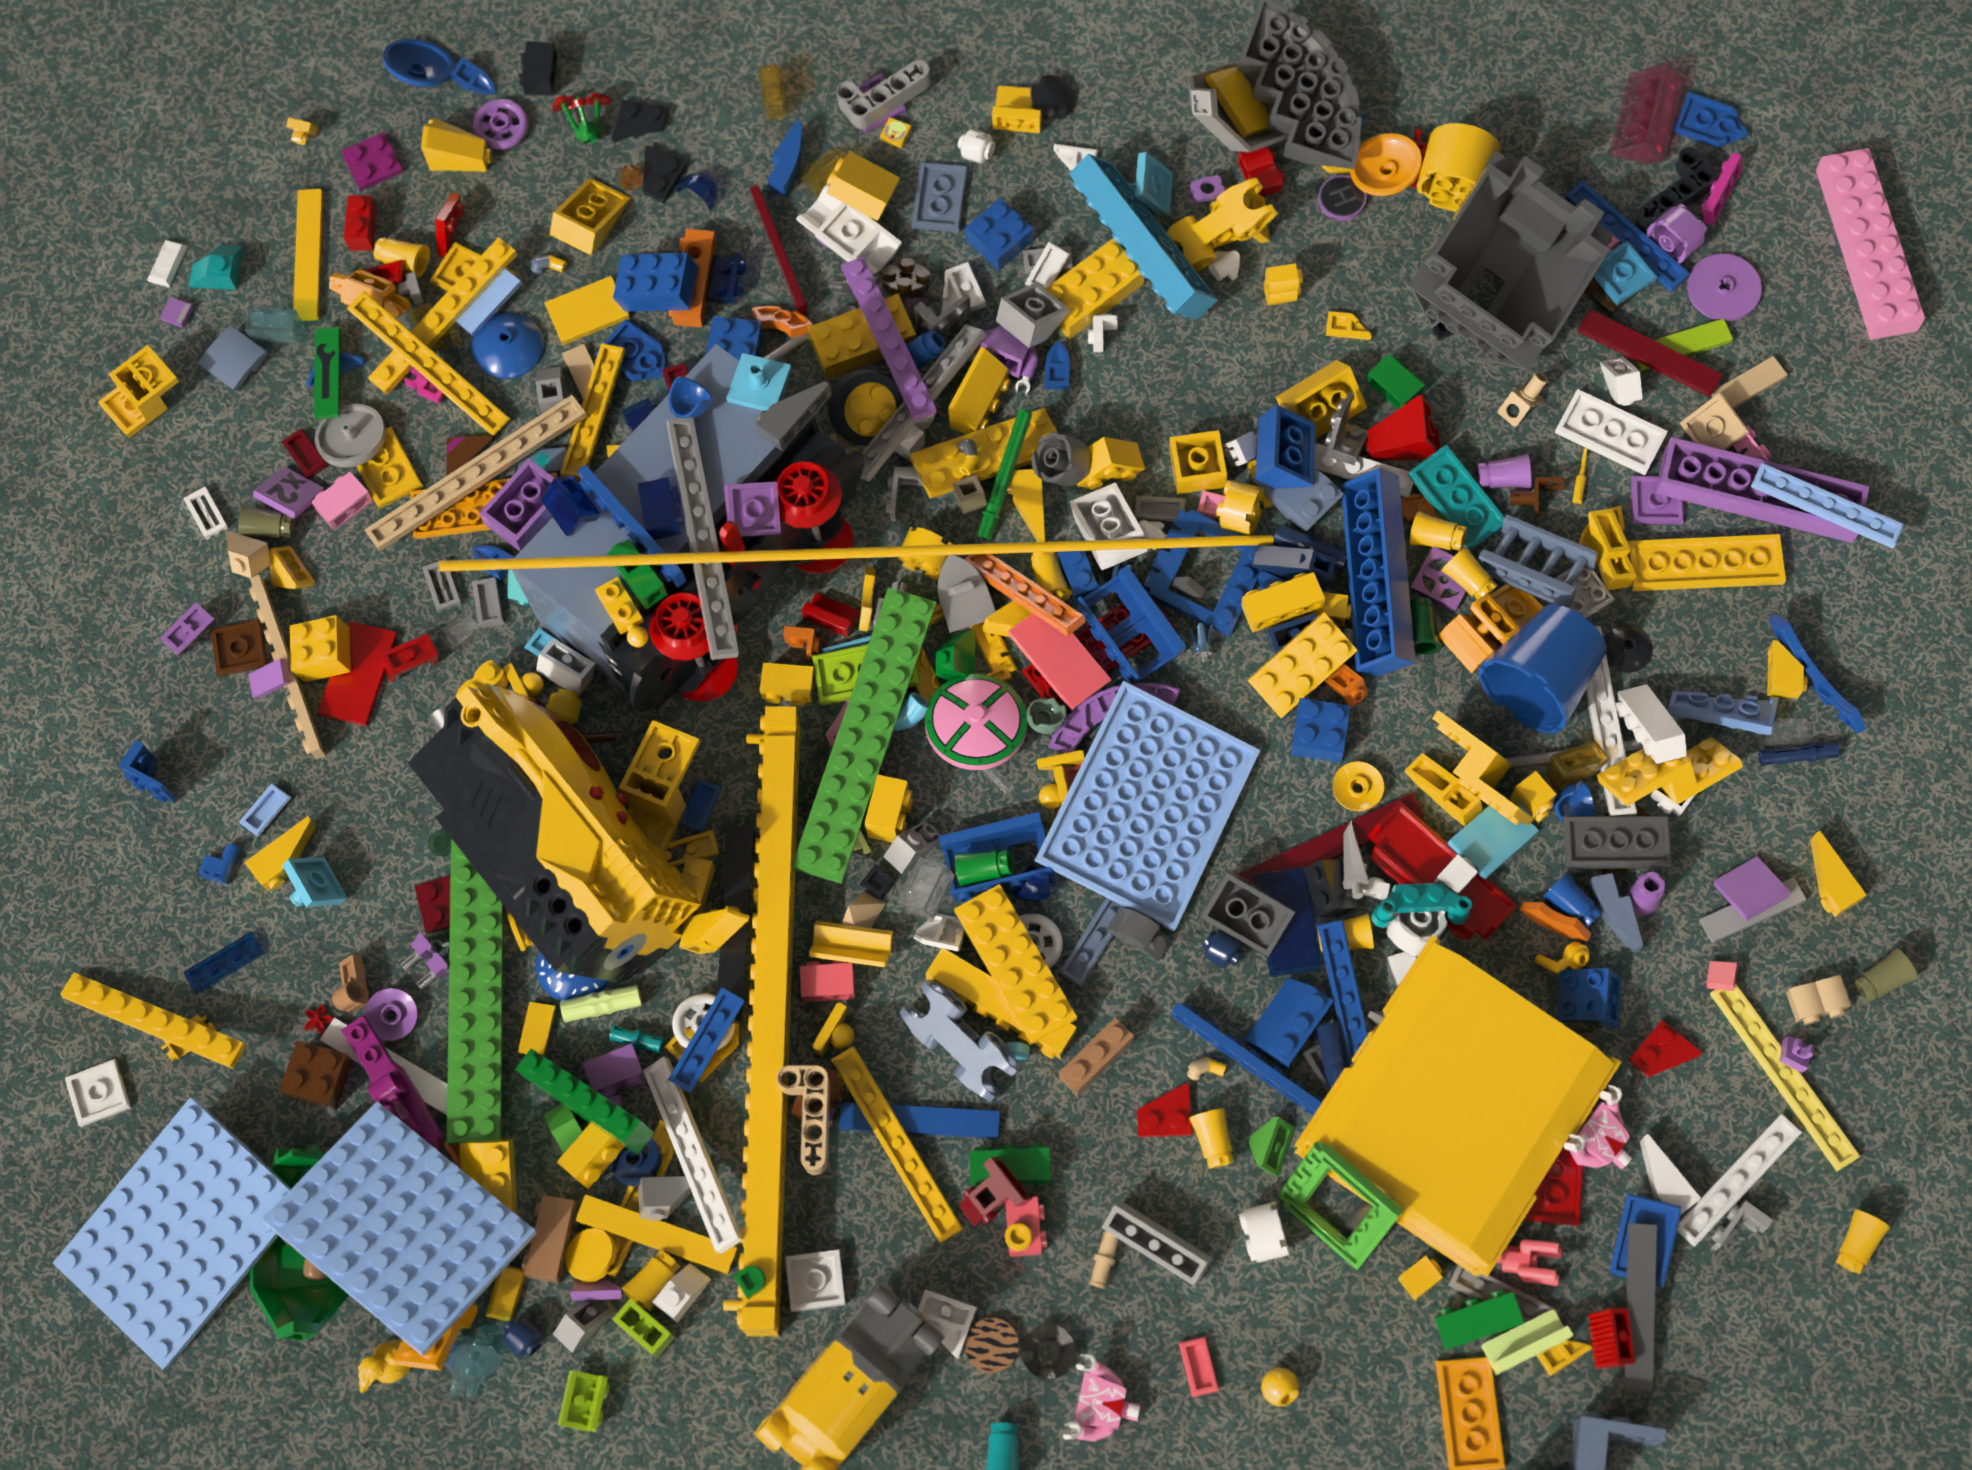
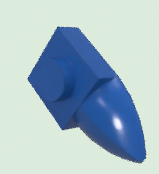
[450,57,496,95]
[1044,341,1070,390]
[472,545,514,580]

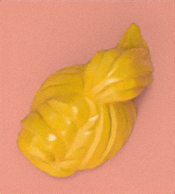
[358,1338,411,1393]

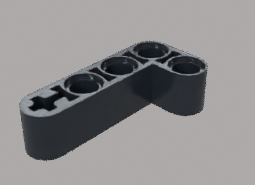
[1635,147,1717,233]

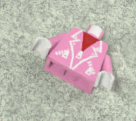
[1564,1085,1632,1169]
[1063,1354,1140,1441]

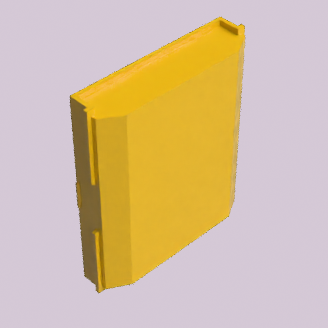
[1294,935,1621,1277]

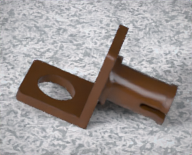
[1510,477,1565,518]

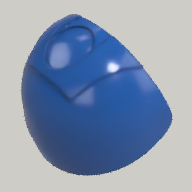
[669,376,714,418]
[1554,781,1595,822]

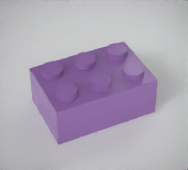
[479,458,570,551]

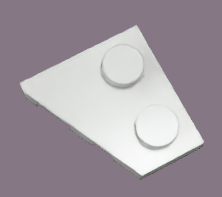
[941,262,986,314]
[918,1289,977,1358]

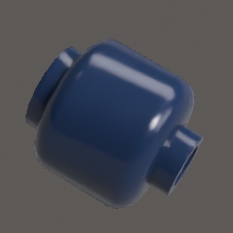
[1202,929,1243,968]
[502,1316,543,1357]

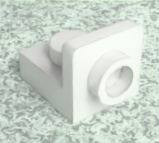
[1362,864,1390,900]

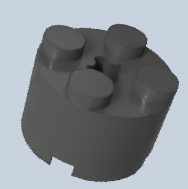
[1032,433,1091,487]

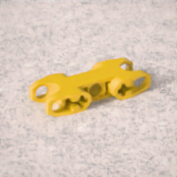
[1166,178,1278,272]

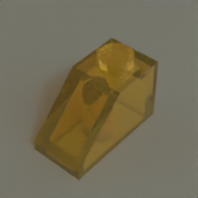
[1546,740,1610,792]

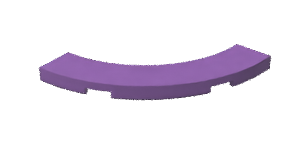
[1048,683,1180,753]

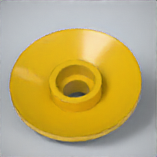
[1332,762,1384,811]

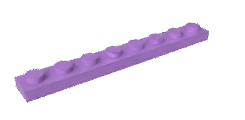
[841,256,937,422]

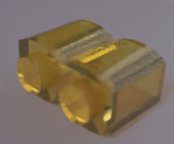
[758,64,787,121]

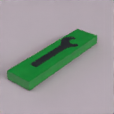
[314,327,341,420]

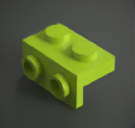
[558,1370,609,1432]

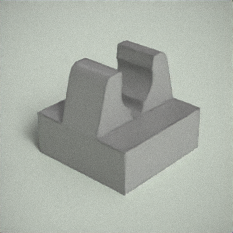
[396,272,424,305]

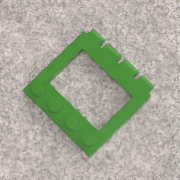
[1279,1142,1404,1270]

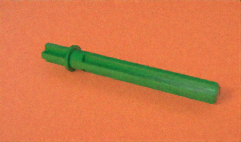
[977,409,1032,540]

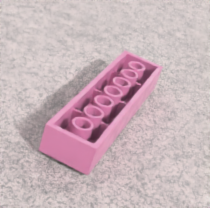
[1816,148,1925,340]

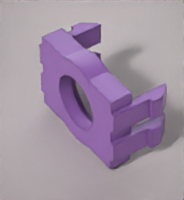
[1189,175,1225,205]

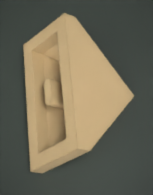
[842,891,886,928]

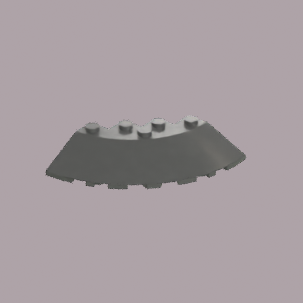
[1237,0,1361,169]

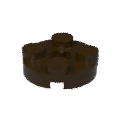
[882,258,930,298]

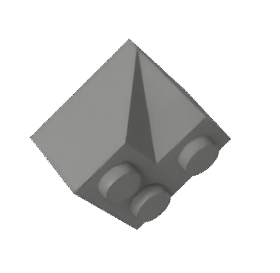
[996,283,1070,348]

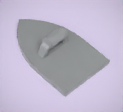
[938,555,996,633]

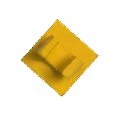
[286,117,319,145]

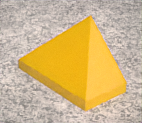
[269,546,316,589]

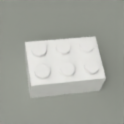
[1070,483,1148,570]

